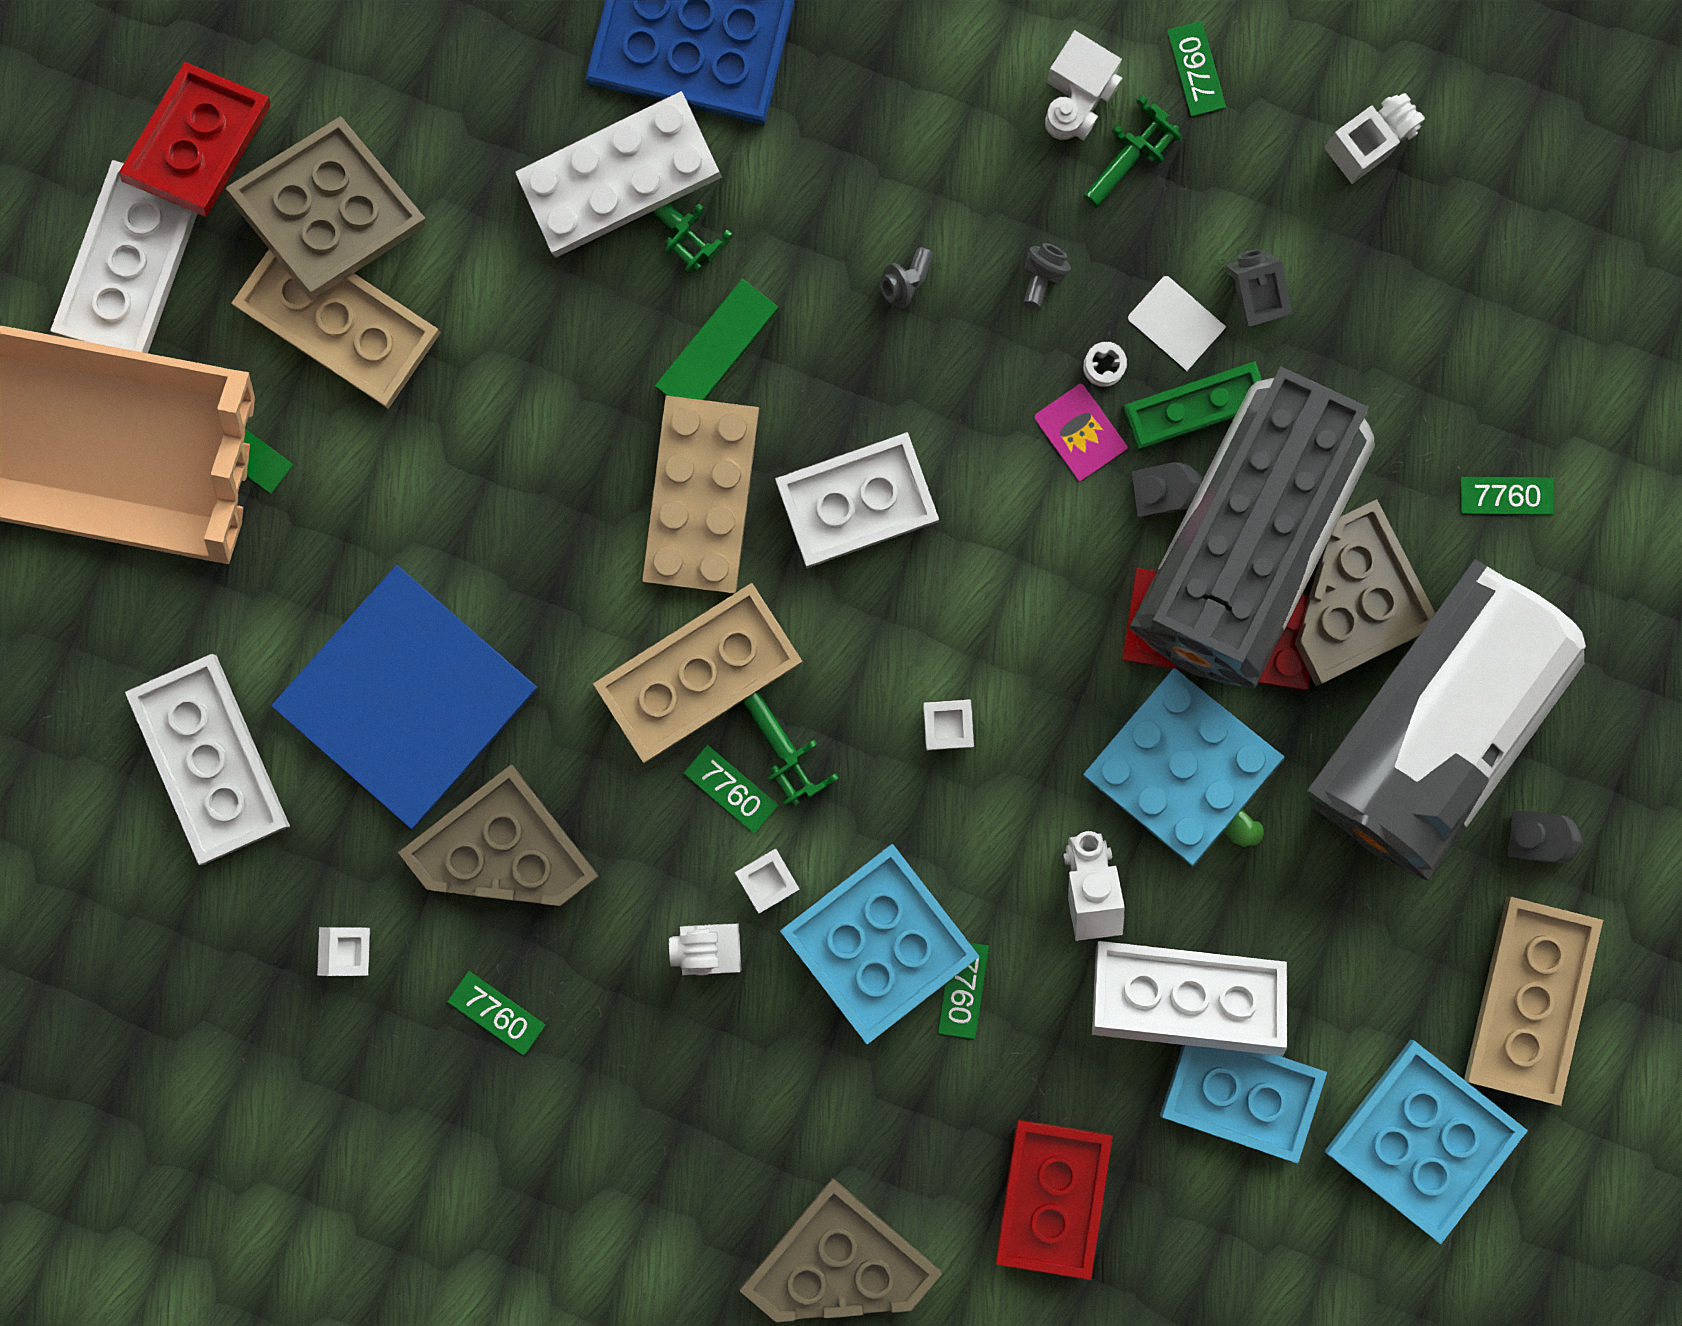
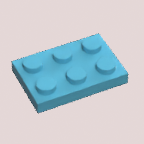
[1160,1045,1327,1163]

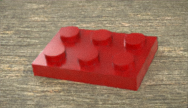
[119,62,271,217]
[995,1119,1113,1280]

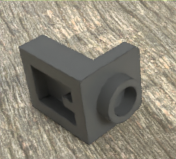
[1226,249,1293,327]

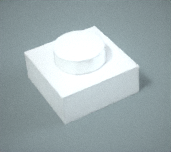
[923,700,974,751]
[735,849,800,913]
[317,927,370,976]

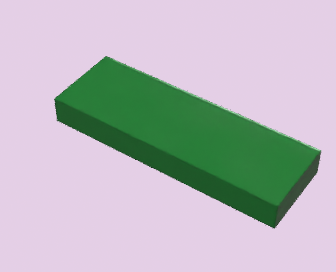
[655,278,779,400]
[1122,361,1262,451]

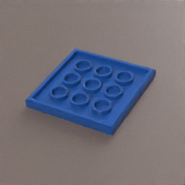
[586,0,796,125]
[271,564,539,830]

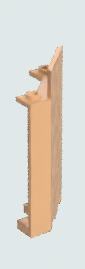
[0,326,255,564]

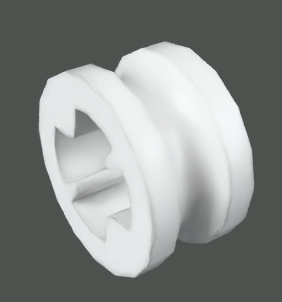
[1083,342,1127,387]

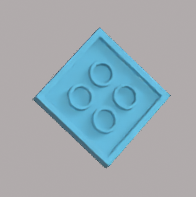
[1083,668,1284,867]
[780,844,980,1044]
[1324,1040,1528,1244]

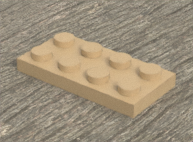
[232,249,441,409]
[642,396,759,593]
[593,583,803,764]
[1464,897,1603,1106]

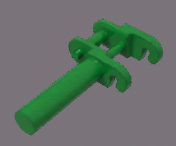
[1084,95,1182,207]
[652,203,733,273]
[743,692,839,806]

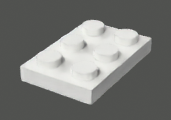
[775,432,939,568]

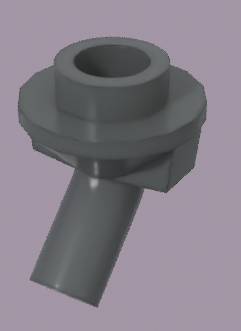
[1023,243,1071,311]
[880,247,934,309]

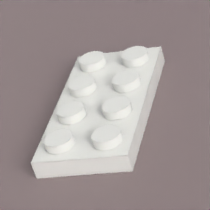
[515,91,722,257]
[50,160,197,353]
[125,654,290,865]
[1092,941,1287,1056]

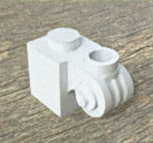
[1045,30,1123,141]
[1324,93,1425,184]
[1063,831,1125,941]
[669,923,741,975]

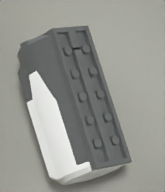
[1129,366,1375,689]
[1307,559,1586,881]

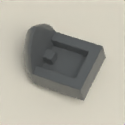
[1132,462,1203,518]
[1507,810,1583,864]

